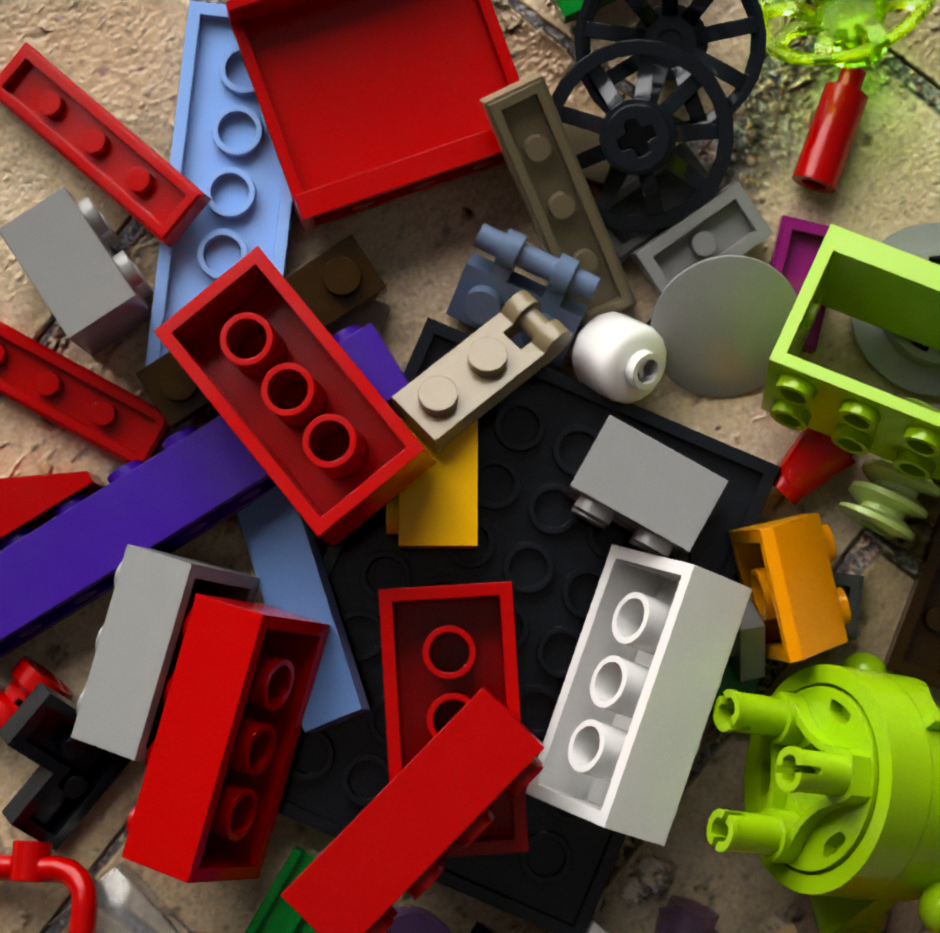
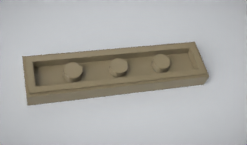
[479,72,637,331]

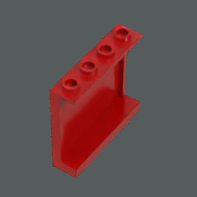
[225,0,519,232]

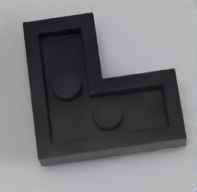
[0,681,131,851]

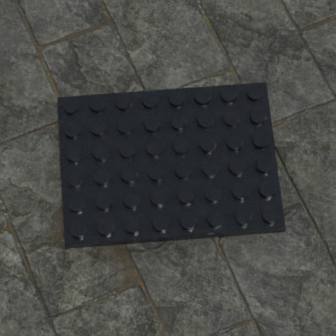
[278,317,780,933]

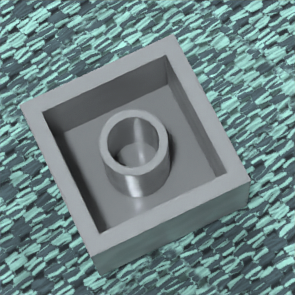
[0,187,154,357]
[565,415,728,558]

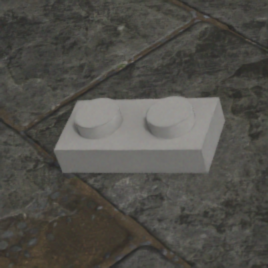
[631,181,773,296]

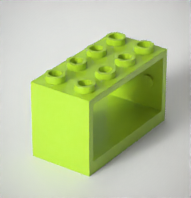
[761,224,940,481]

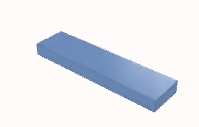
[237,486,371,734]

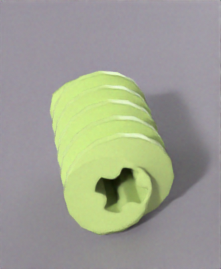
[837,397,940,541]

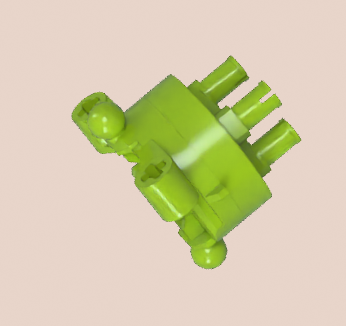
[706,652,940,933]

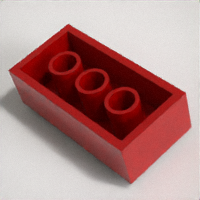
[153,246,437,547]
[378,581,529,857]
[122,593,330,883]
[280,686,544,933]

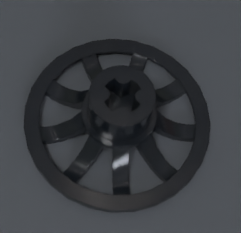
[574,0,767,126]
[552,39,734,232]

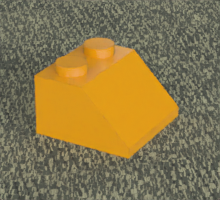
[728,513,851,663]

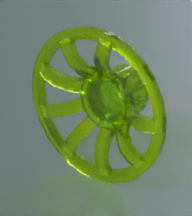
[758,0,937,69]

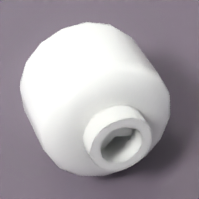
[572,312,667,404]

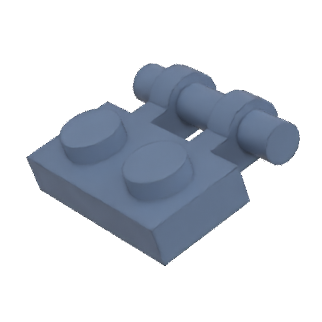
[446,223,601,368]

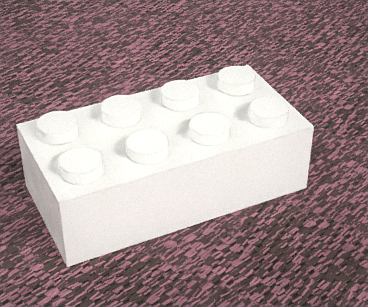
[525,544,752,846]

